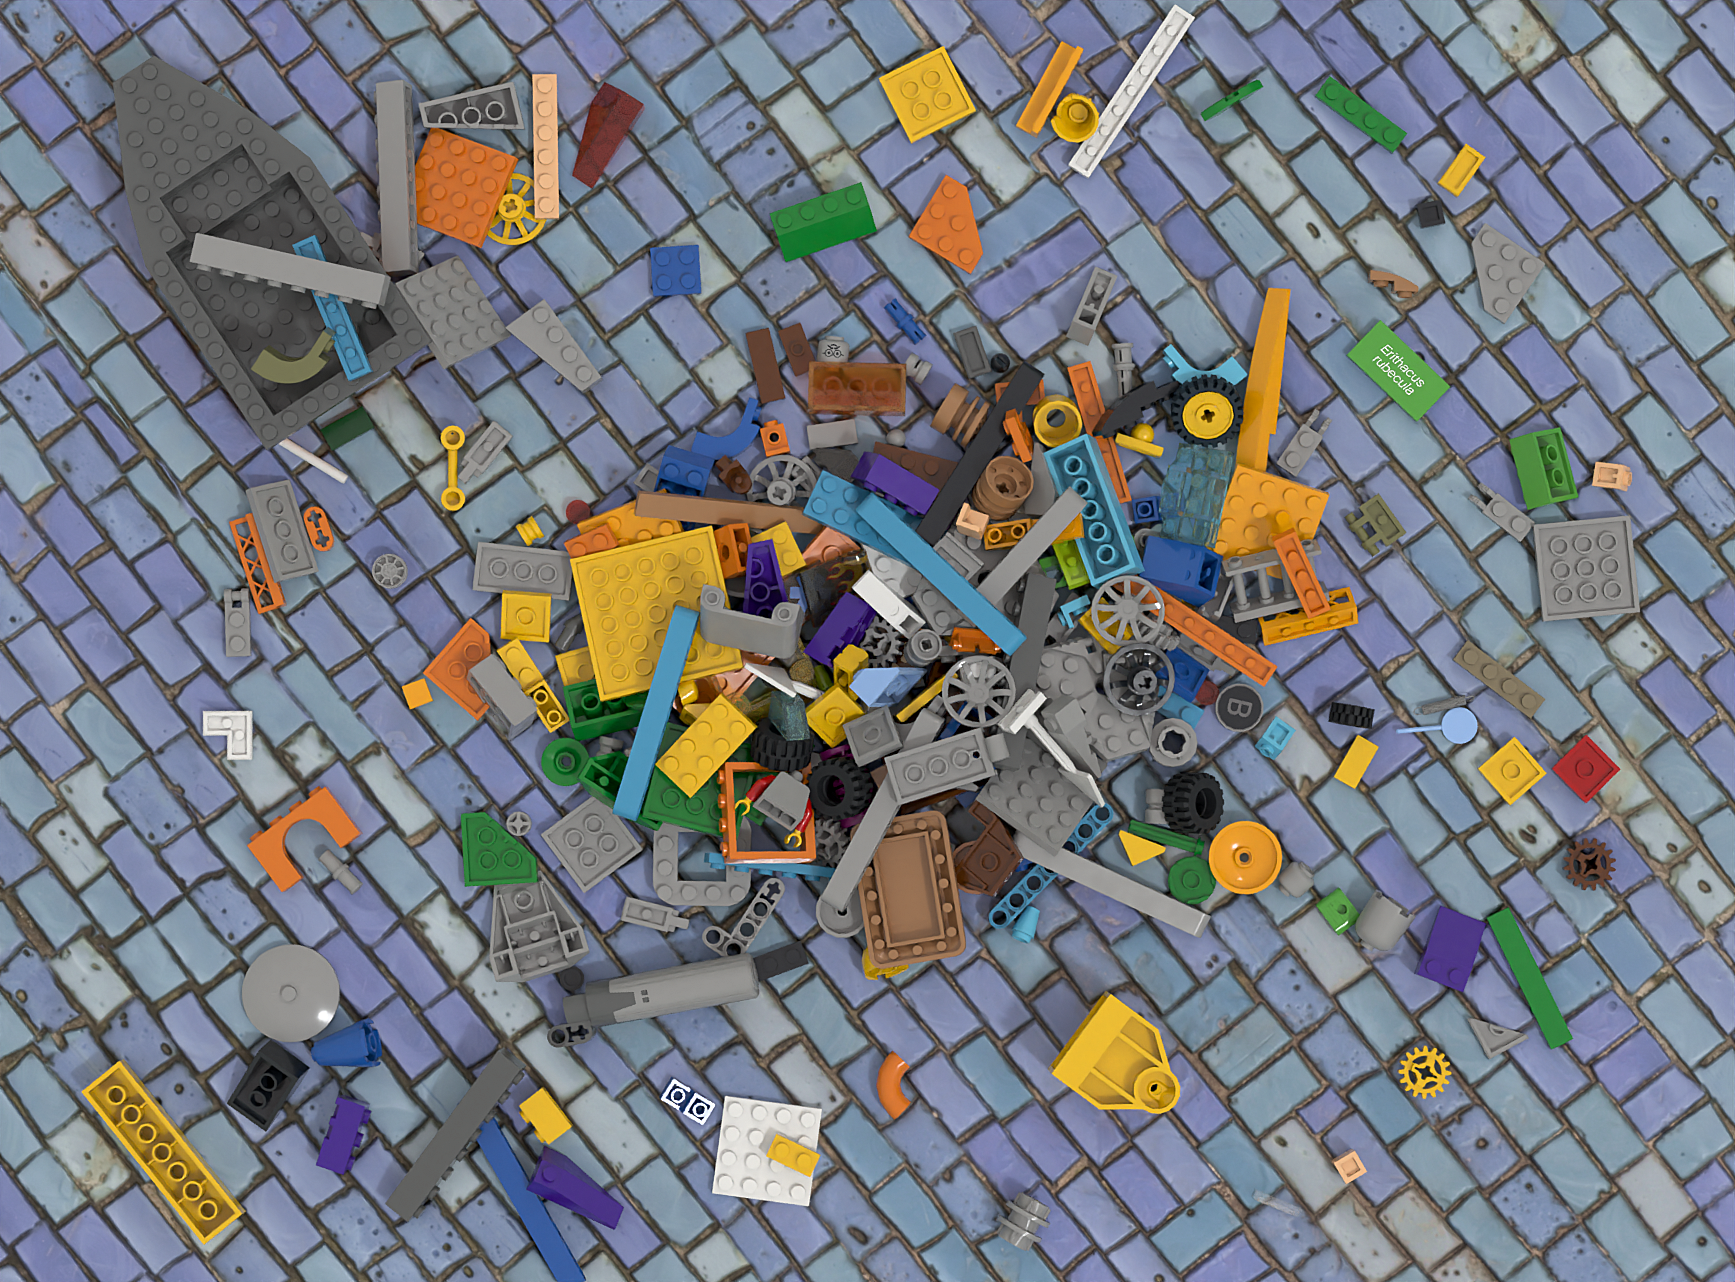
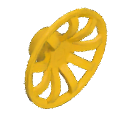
[487,173,547,245]

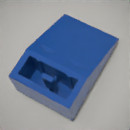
[654,445,715,532]
[1138,536,1223,608]

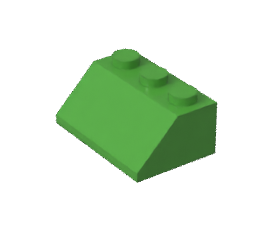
[1509,427,1578,510]

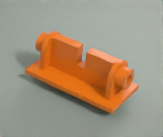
[949,627,1001,655]

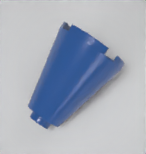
[311,1018,382,1067]

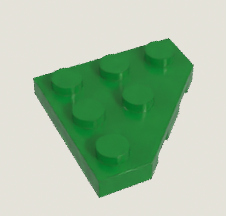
[461,812,539,887]

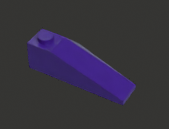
[526,1146,624,1230]

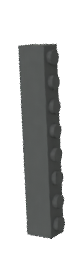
[989,573,1057,772]
[385,1048,527,1222]

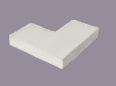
[203,711,253,760]

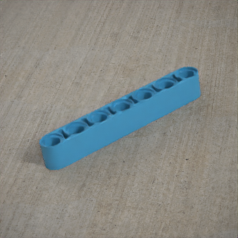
[988,803,1114,929]

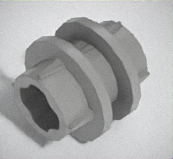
[1149,718,1198,767]
[997,1192,1051,1251]

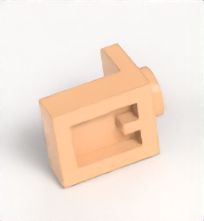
[1592,462,1632,492]

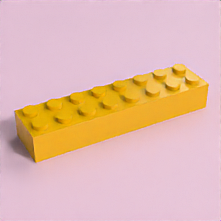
[81,1060,246,1244]

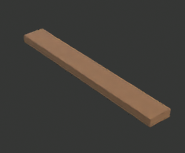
[634,490,824,534]

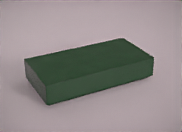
[320,406,375,451]

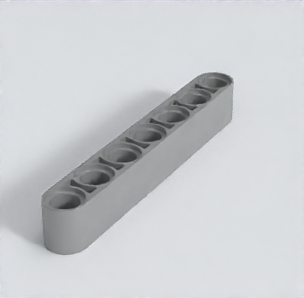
[956,486,1088,627]

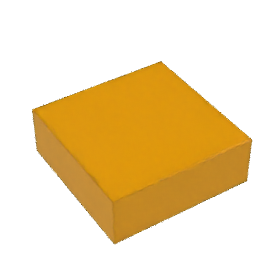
[402,678,433,709]

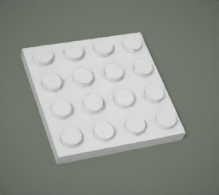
[712,1096,822,1206]

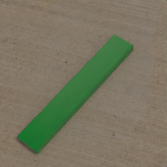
[1486,907,1573,1050]

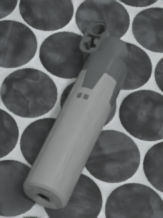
[547,953,759,1048]

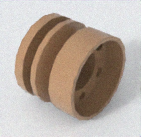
[930,383,991,448]
[971,456,1034,520]

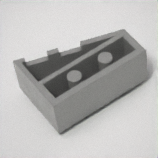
[467,654,537,741]

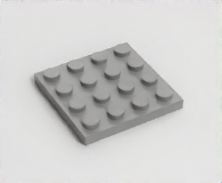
[394,255,511,369]
[1532,515,1640,622]
[976,736,1101,857]

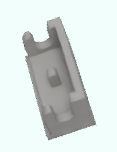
[1194,569,1234,624]

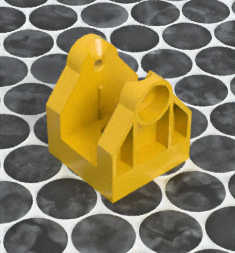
[1048,991,1180,1114]

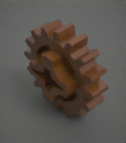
[1562,838,1616,891]

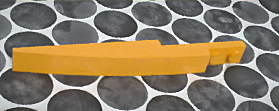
[1235,288,1291,472]

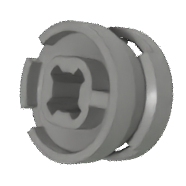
[372,554,408,589]

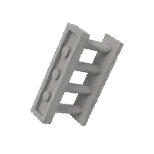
[1221,539,1330,623]

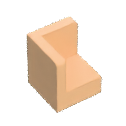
[956,502,990,540]
[1331,1149,1367,1184]

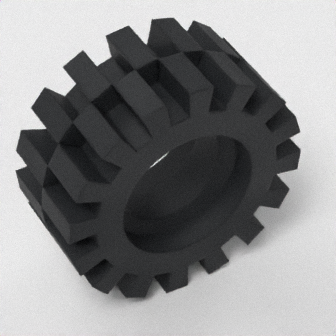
[1328,702,1375,729]

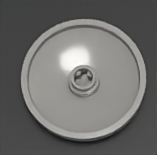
[242,944,340,1042]

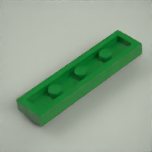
[1315,76,1407,154]

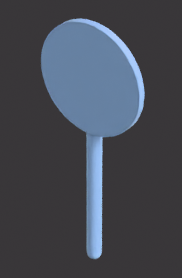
[1396,707,1478,744]

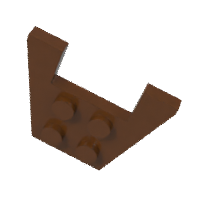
[954,800,1024,897]

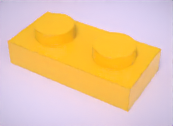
[766,1134,821,1177]

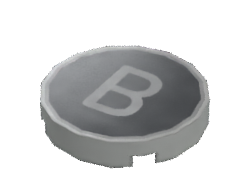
[1215,684,1263,732]

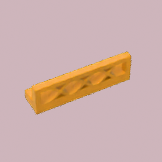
[1016,41,1084,138]
[1257,587,1358,646]

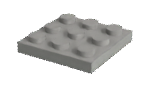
[541,796,643,893]

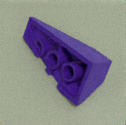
[743,539,789,619]

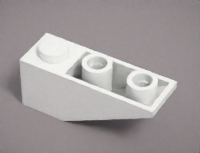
[852,570,926,639]

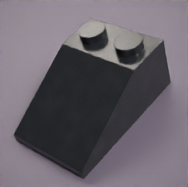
[227,1040,310,1132]

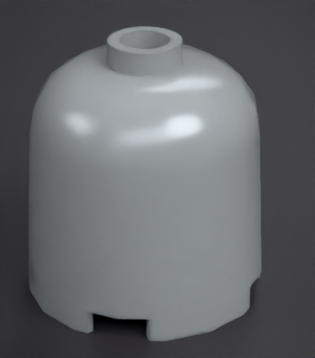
[1355,889,1416,951]

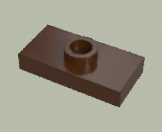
[778,323,818,377]

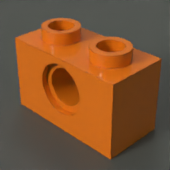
[713,523,752,579]

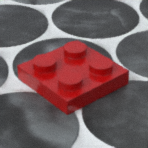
[1551,735,1621,803]

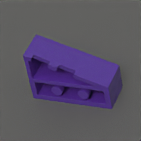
[850,451,939,517]
[803,592,877,668]
[316,1094,372,1175]

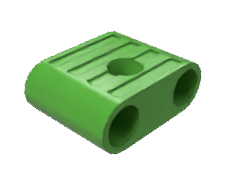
[1315,887,1360,936]

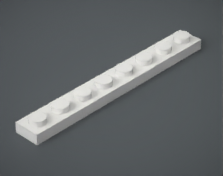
[1068,5,1195,179]

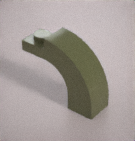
[251,327,336,383]

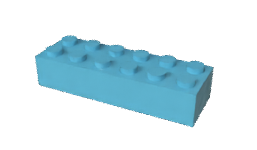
[1044,434,1145,589]

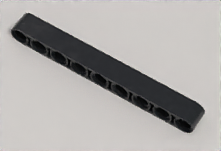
[915,361,1045,548]

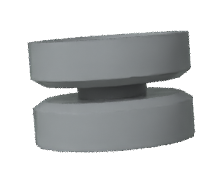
[816,888,864,938]

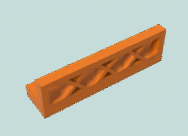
[229,513,287,614]

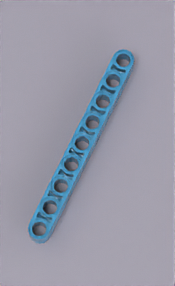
[855,492,1027,656]
[612,605,700,821]

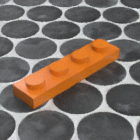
[1271,527,1331,619]

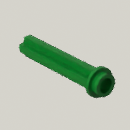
[1128,820,1205,856]

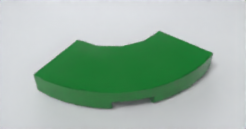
[1201,80,1263,121]

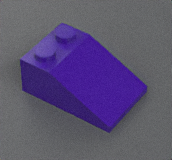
[1414,906,1486,992]

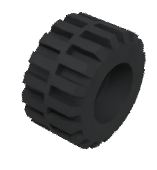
[750,716,815,772]
[805,756,873,821]
[1162,772,1224,834]

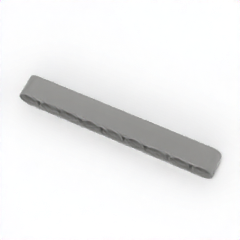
[821,708,946,912]
[1012,829,1211,938]

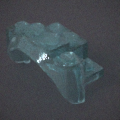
[1158,443,1234,548]

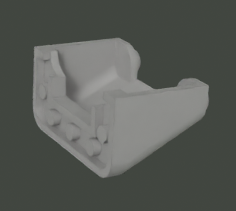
[700,584,805,659]

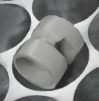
[903,629,942,668]
[1145,789,1168,824]

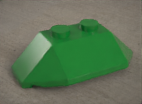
[577,751,663,831]

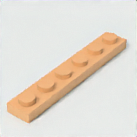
[532,74,559,220]

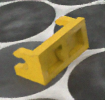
[1078,597,1134,654]

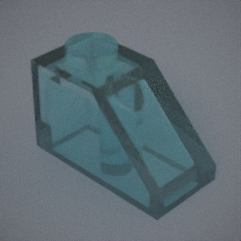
[768,690,810,741]

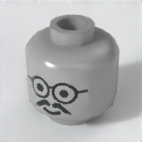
[817,336,850,371]

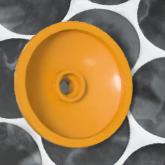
[1209,821,1282,894]

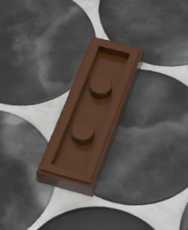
[745,328,786,404]

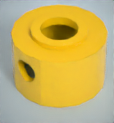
[1032,394,1082,448]

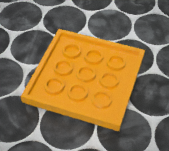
[1206,463,1329,580]

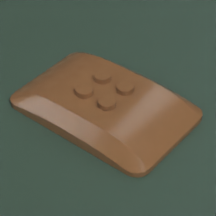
[850,811,966,969]

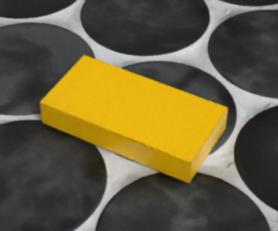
[1437,144,1486,197]
[1333,735,1379,789]

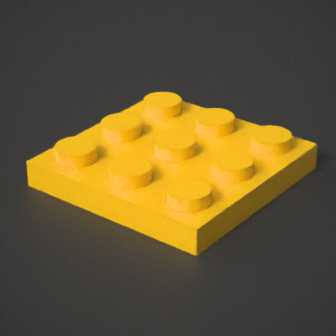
[879,46,976,144]

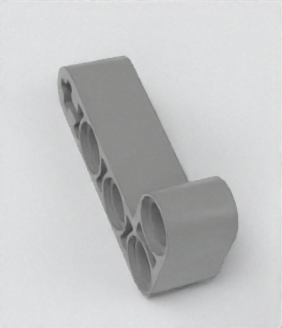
[702,878,785,957]

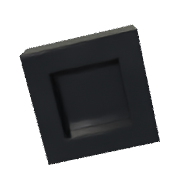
[1416,200,1445,229]

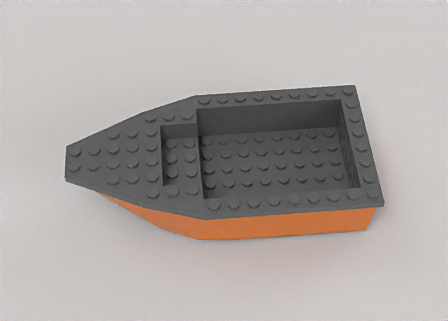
[113,56,432,451]

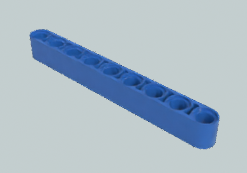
[457,1102,586,1282]

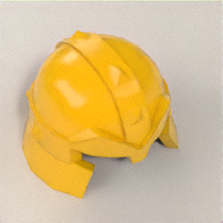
[1051,93,1100,143]

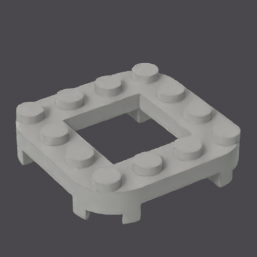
[653,815,752,906]

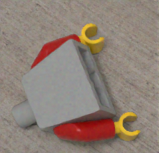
[734,770,813,848]

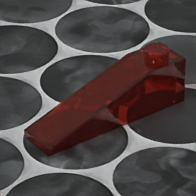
[572,82,645,189]

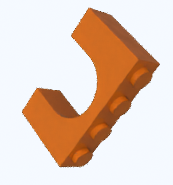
[247,786,363,892]

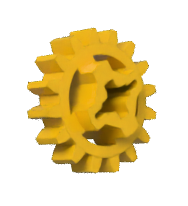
[1397,1045,1451,1099]

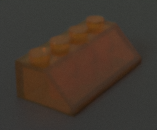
[808,361,906,416]

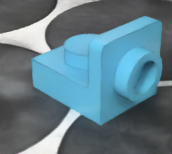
[1057,594,1090,629]
[1255,716,1296,760]

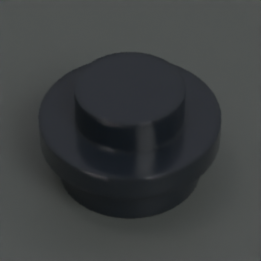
[560,966,584,991]

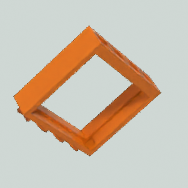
[717,762,816,864]

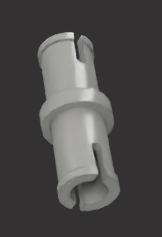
[318,849,363,895]

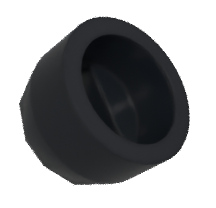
[991,353,1010,373]

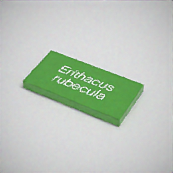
[1346,320,1450,422]

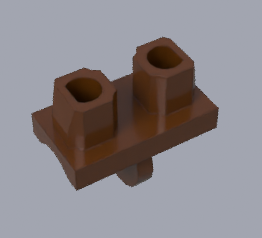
[715,455,752,495]

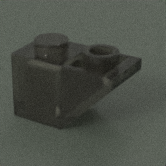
[813,448,859,484]

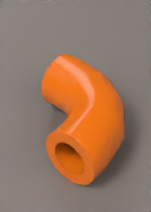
[876,1050,911,1119]

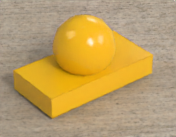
[1114,422,1164,459]

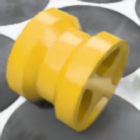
[516,516,544,546]

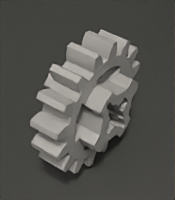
[1137,611,1180,651]
[858,617,904,668]
[814,816,850,868]

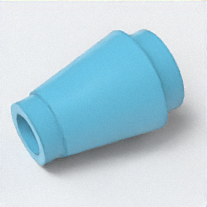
[1011,906,1040,944]

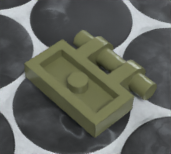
[1344,493,1407,557]

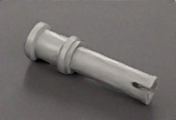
[1112,343,1135,398]

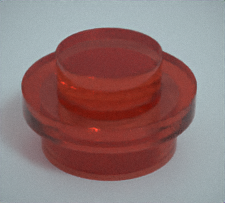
[566,500,590,524]
[1195,681,1219,705]

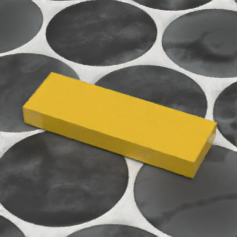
[893,670,958,722]

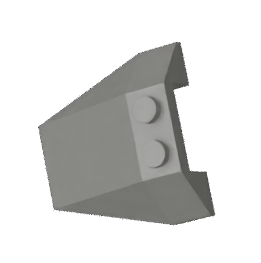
[489,871,590,982]

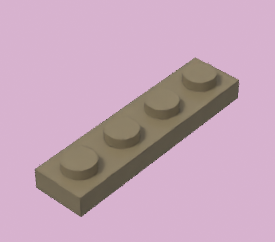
[1452,640,1545,719]

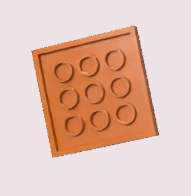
[415,128,519,248]

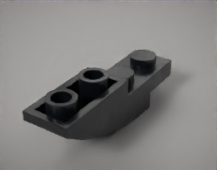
[1092,380,1180,439]

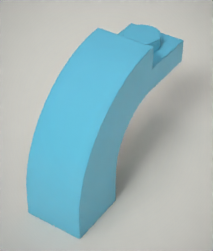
[1162,344,1248,387]

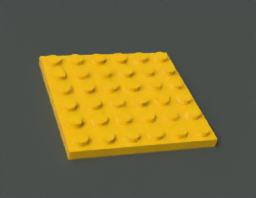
[570,526,744,702]

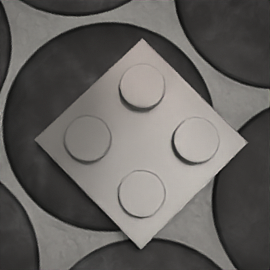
[843,705,903,767]

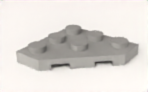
[1471,223,1545,324]

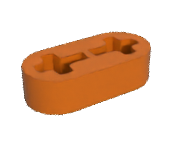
[304,507,335,552]

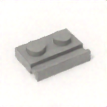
[933,532,984,582]

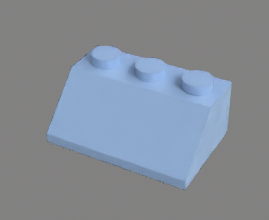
[849,667,927,707]

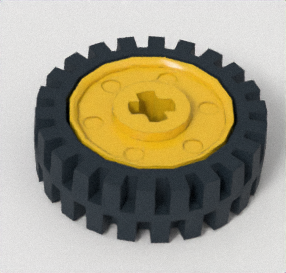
[1171,374,1244,448]

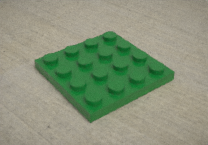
[642,722,755,841]

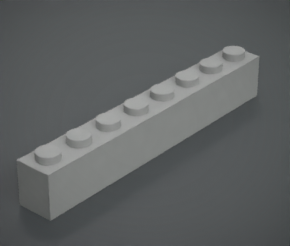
[374,80,419,277]
[190,233,391,309]

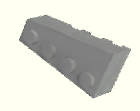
[418,82,525,130]
[505,299,603,394]

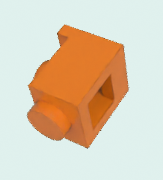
[760,420,790,458]

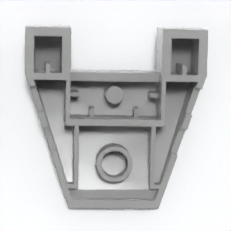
[1026,695,1102,778]

